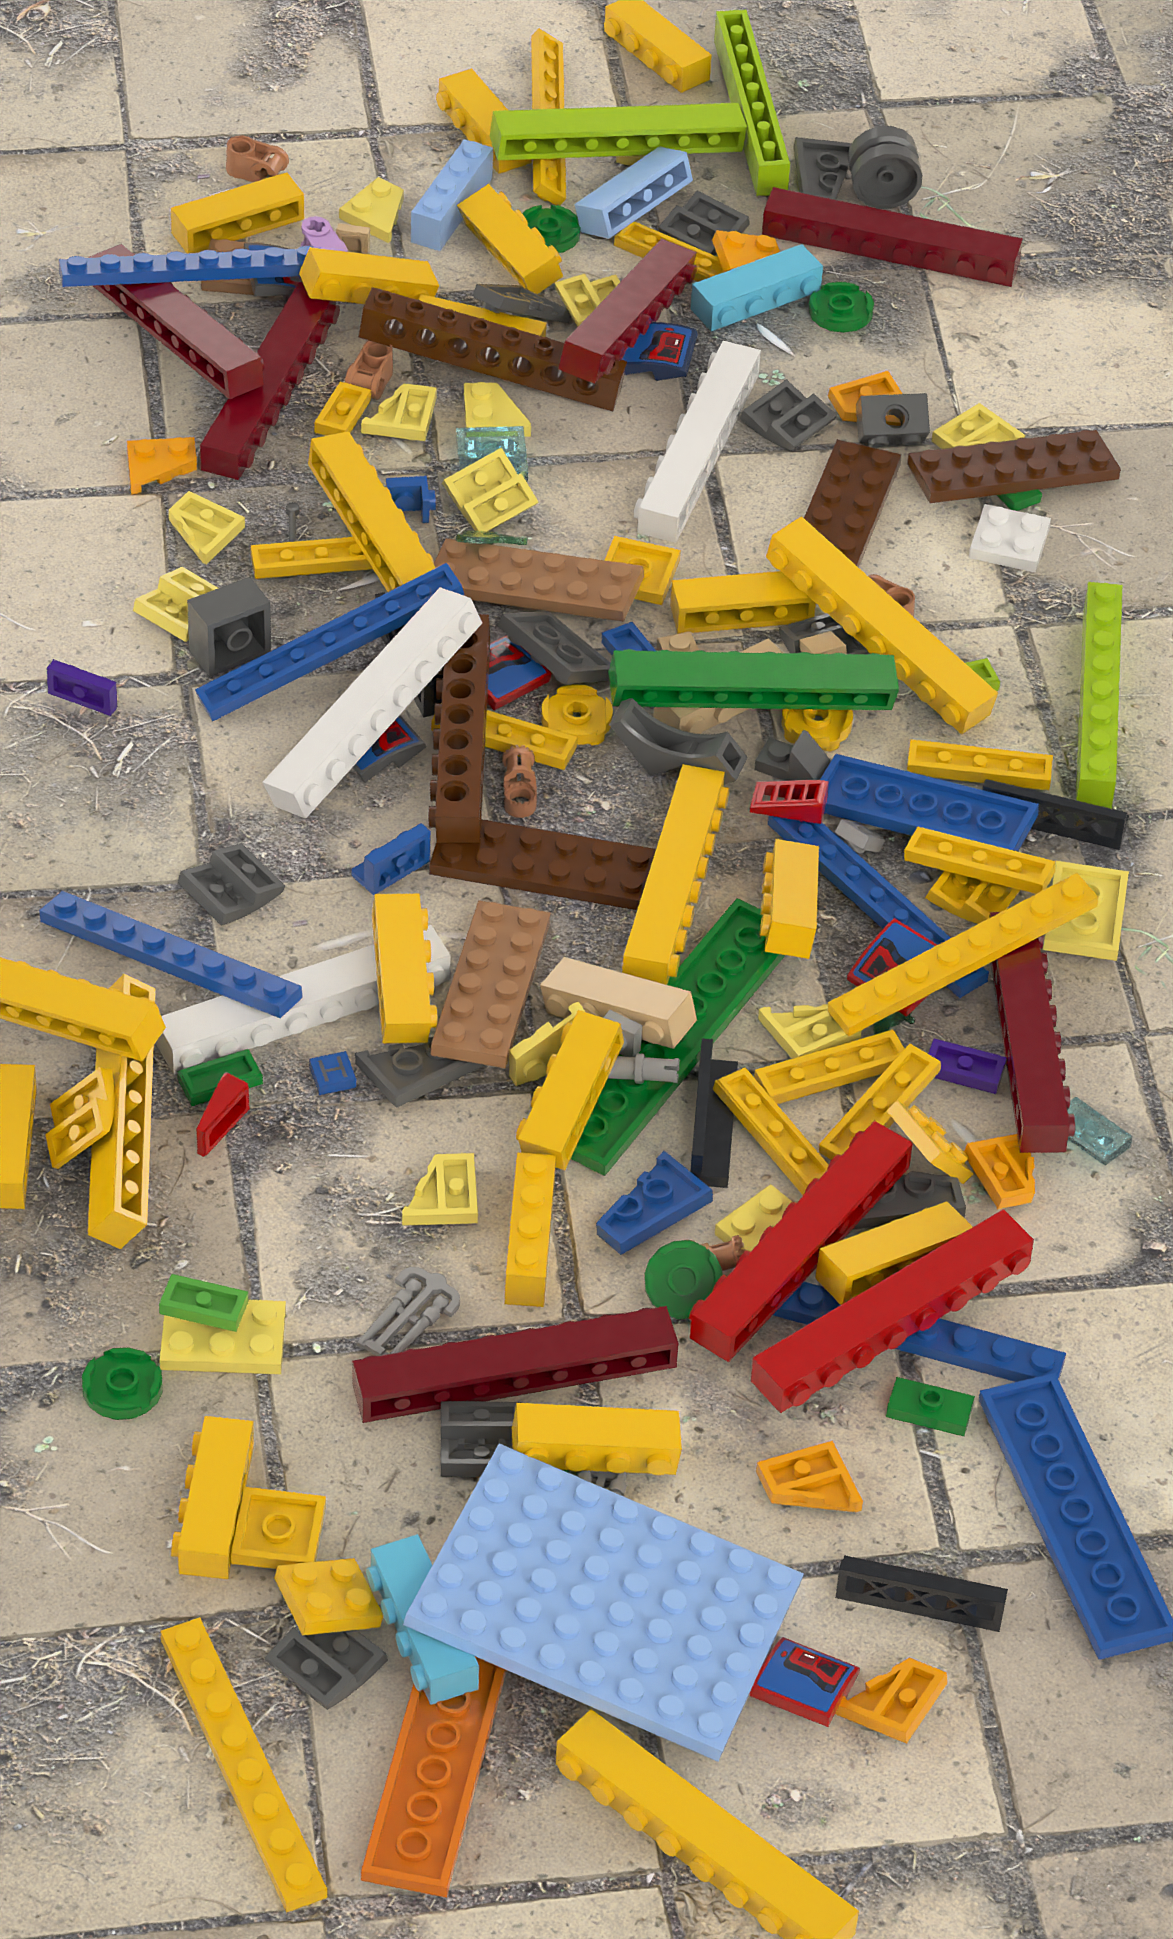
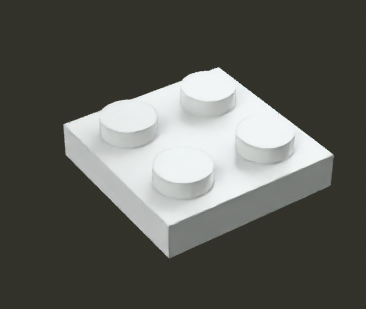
[969,504,1051,573]

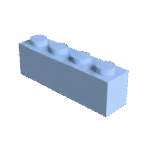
[411,139,493,251]
[574,147,693,239]

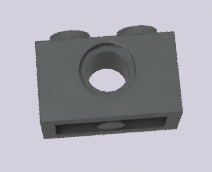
[856,393,930,448]

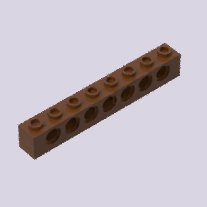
[358,287,628,412]
[428,614,491,843]

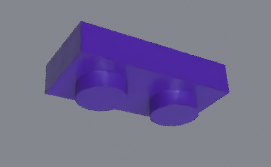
[46,659,118,716]
[928,1038,1007,1094]

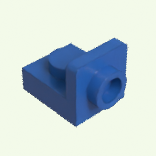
[386,476,436,523]

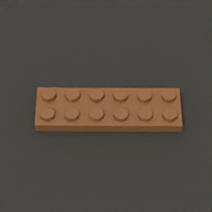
[434,538,644,622]
[431,900,551,1068]

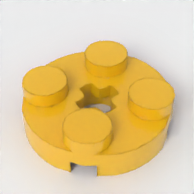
[541,685,613,745]
[781,709,853,752]

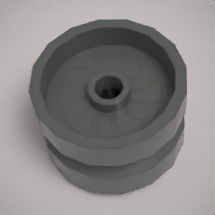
[848,126,923,209]

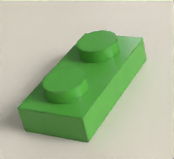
[159,1274,249,1332]

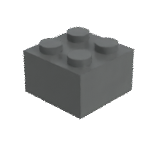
[187,577,271,677]

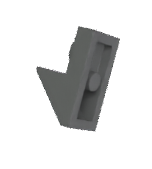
[754,730,831,781]

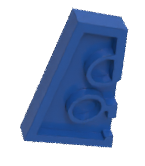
[596,1151,713,1255]

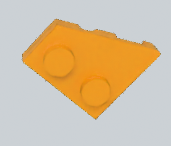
[712,230,780,272]
[828,371,903,426]
[127,437,197,495]
[964,1134,1035,1209]
[756,1441,863,1512]
[835,1657,948,1744]

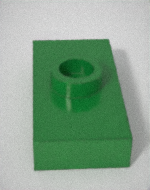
[886,1377,975,1437]

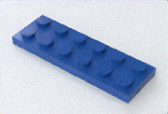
[820,754,1038,852]

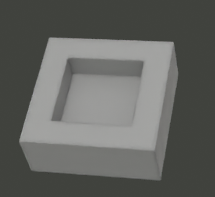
[835,820,885,854]
[603,1010,642,1057]

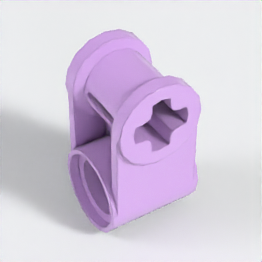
[300,216,348,252]

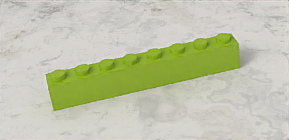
[714,9,790,196]
[490,103,747,160]
[1075,582,1123,809]

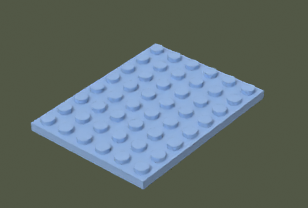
[403,1443,804,1762]

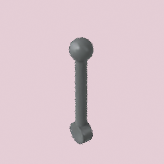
[286,502,300,542]

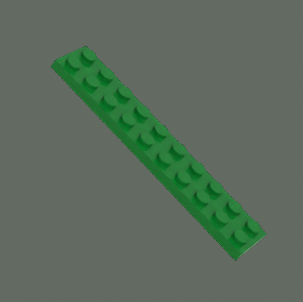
[571,898,785,1176]

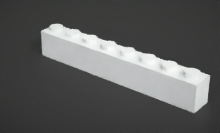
[634,341,761,543]
[263,588,482,819]
[156,925,451,1075]

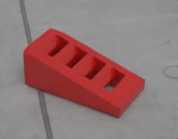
[750,780,829,824]
[196,1073,250,1157]

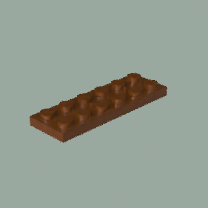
[907,430,1121,503]
[804,439,902,568]
[429,819,656,910]

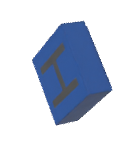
[309,1051,356,1095]

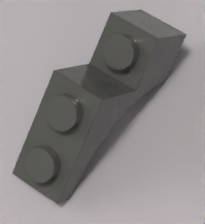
[609,698,748,785]

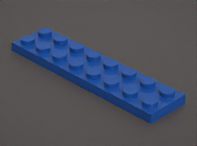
[979,1373,1173,1660]

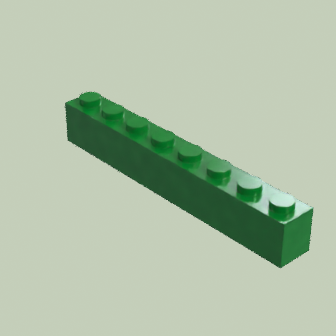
[608,649,899,710]

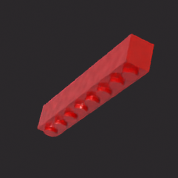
[689,1120,913,1362]
[751,1209,1034,1413]

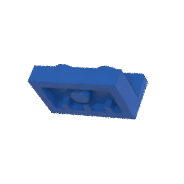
[352,823,431,895]

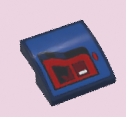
[622,322,698,381]

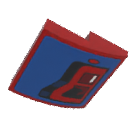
[487,635,552,711]
[847,918,937,1017]
[750,1637,860,1727]

